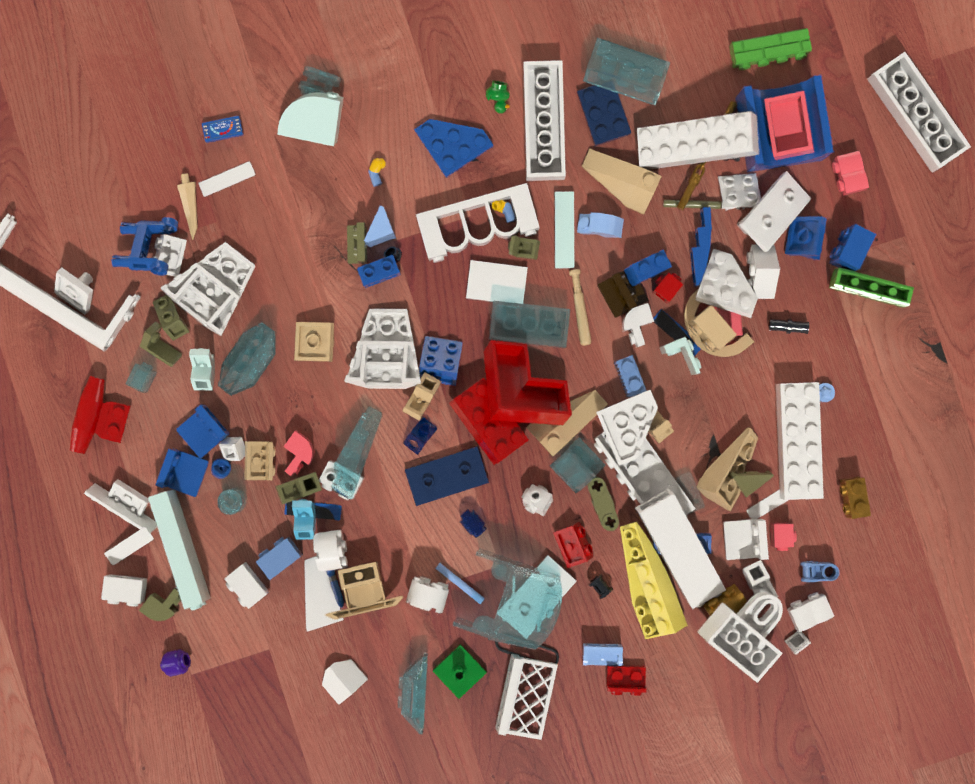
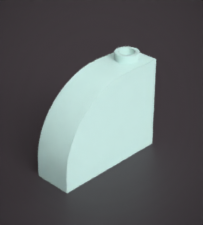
[277,92,344,146]

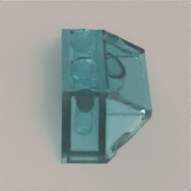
[218,322,276,396]
[398,653,428,735]

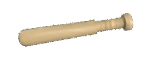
[569,269,591,346]

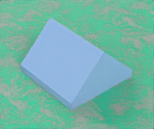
[364,206,396,247]

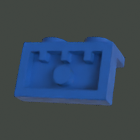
[357,255,401,288]

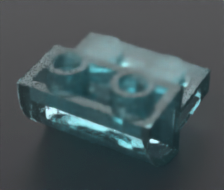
[550,437,605,493]

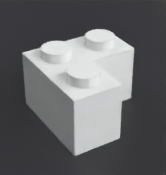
[746,244,780,299]

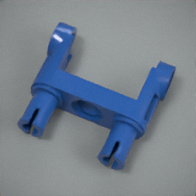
[112,217,179,276]

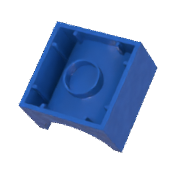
[735,75,834,172]

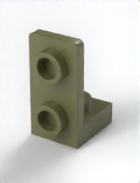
[153,294,190,341]
[140,321,182,367]

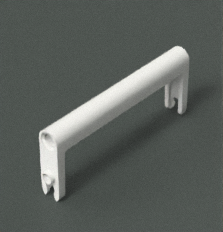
[0,214,141,351]

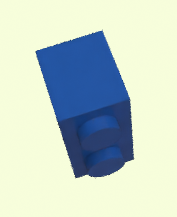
[624,249,672,287]

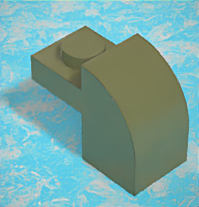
[275,472,322,504]
[139,587,181,621]

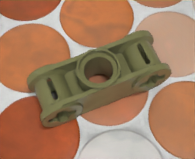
[587,477,619,531]

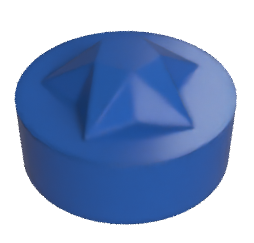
[211,458,231,479]

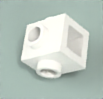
[522,484,553,517]

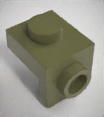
[508,235,540,260]

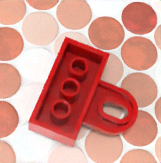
[449,378,529,465]

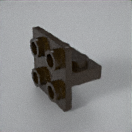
[597,270,648,318]

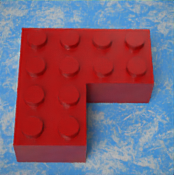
[483,340,572,425]

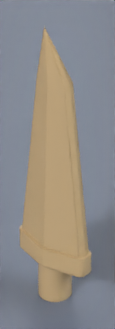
[177,173,198,240]

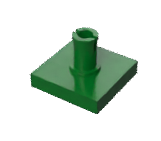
[433,644,487,699]

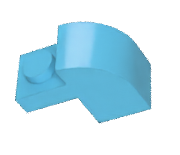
[292,499,316,540]

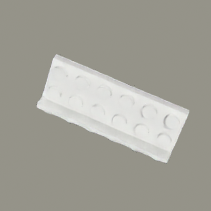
[594,431,695,515]

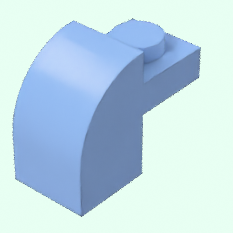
[577,213,624,238]

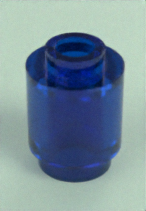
[459,509,487,538]

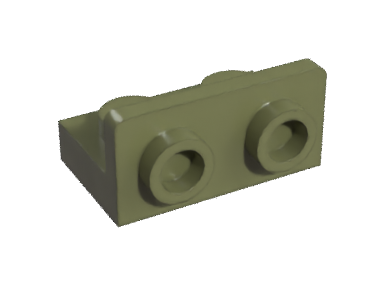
[347,222,367,264]

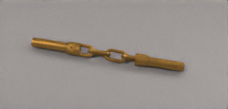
[677,101,737,211]

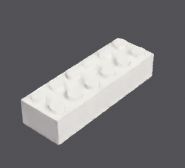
[867,52,971,173]
[523,61,566,181]
[637,111,759,170]
[776,382,824,500]

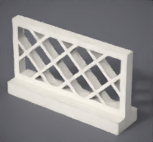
[495,654,558,740]

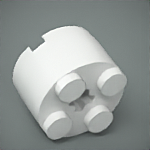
[313,530,348,571]
[406,576,449,613]

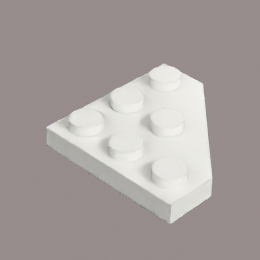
[695,249,758,318]
[596,390,658,466]

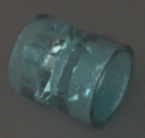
[217,488,247,515]

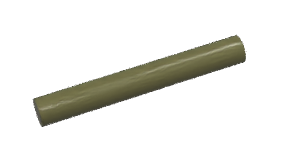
[663,200,721,209]

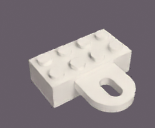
[697,592,783,683]

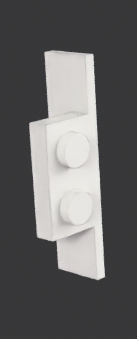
[84,479,157,534]

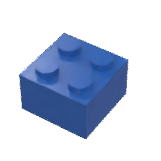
[829,224,876,271]

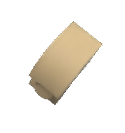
[403,372,441,420]
[648,411,674,443]

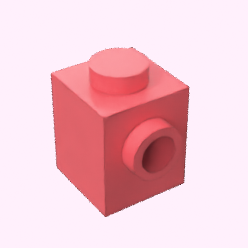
[770,523,797,551]

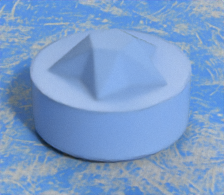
[819,383,835,402]

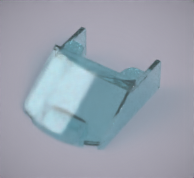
[452,548,562,650]

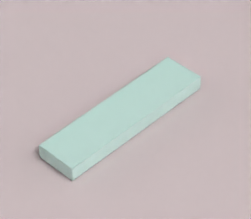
[555,192,574,269]

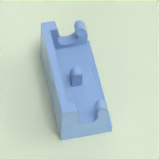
[583,643,623,666]

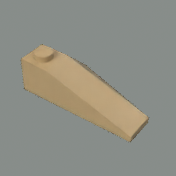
[582,149,661,215]
[526,390,608,456]
[697,428,758,511]

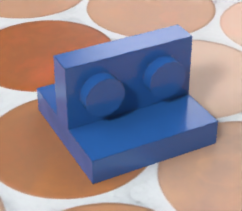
[785,216,827,260]

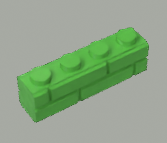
[729,28,812,70]
[829,268,914,308]

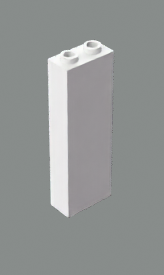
[636,489,726,609]

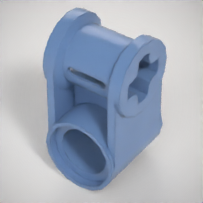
[800,561,839,582]

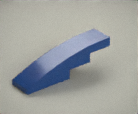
[689,207,712,288]

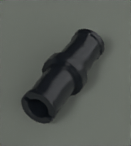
[769,318,809,334]

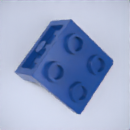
[419,336,463,386]
[176,405,230,458]
[155,448,209,497]

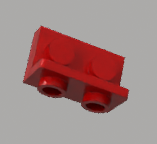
[553,522,594,568]
[606,665,647,696]

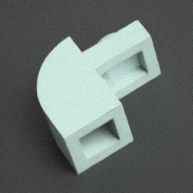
[189,348,215,390]

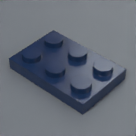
[577,79,631,146]

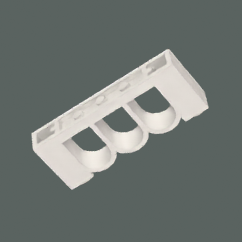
[416,183,540,263]

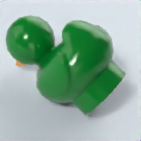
[485,81,510,114]

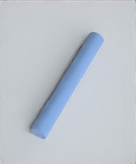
[435,563,485,604]

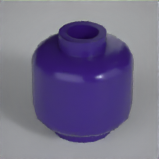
[160,649,191,677]

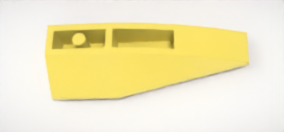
[620,522,688,639]

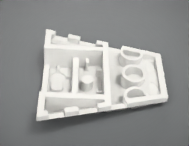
[161,242,256,336]
[344,309,421,389]

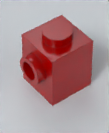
[653,272,684,304]

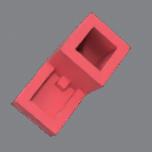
[284,431,315,476]

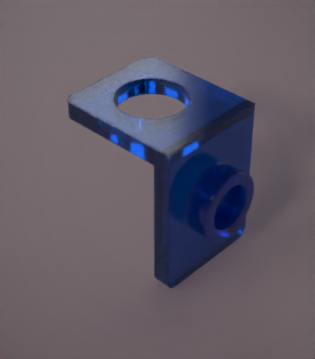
[403,417,438,455]

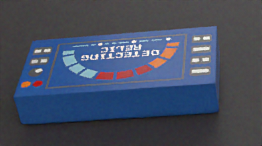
[202,116,244,143]

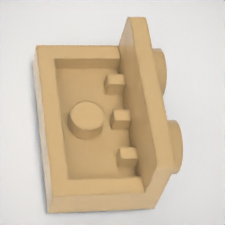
[245,441,276,480]

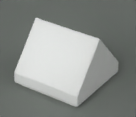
[785,631,811,655]

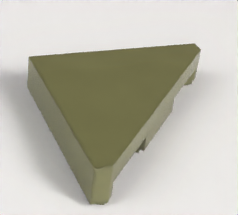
[731,471,774,498]

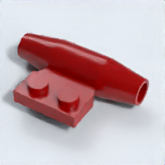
[70,376,131,454]

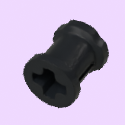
[588,574,613,599]

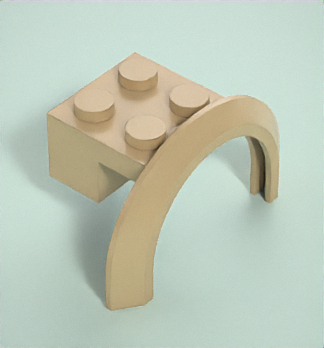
[684,289,754,357]
[325,562,403,620]

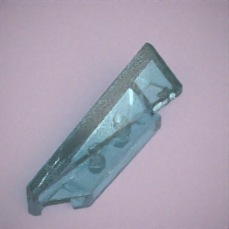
[331,406,382,499]

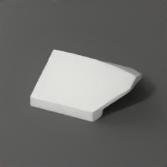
[322,659,368,704]

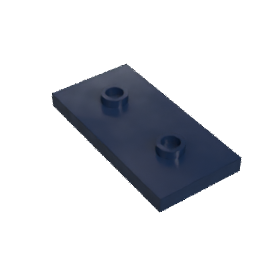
[405,446,489,506]

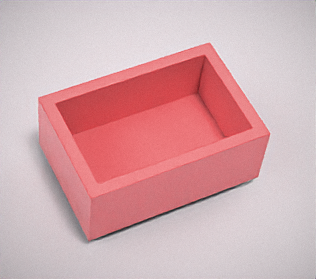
[764,91,815,160]

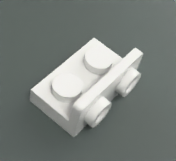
[152,234,187,277]

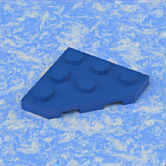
[414,119,494,178]

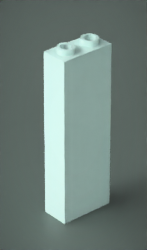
[148,490,211,611]

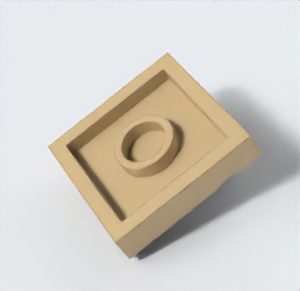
[294,322,334,362]

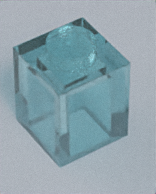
[125,362,157,393]

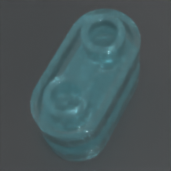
[298,66,341,95]

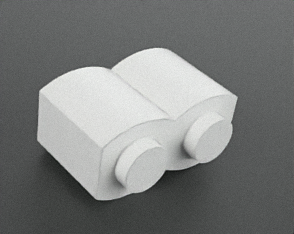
[787,592,834,632]

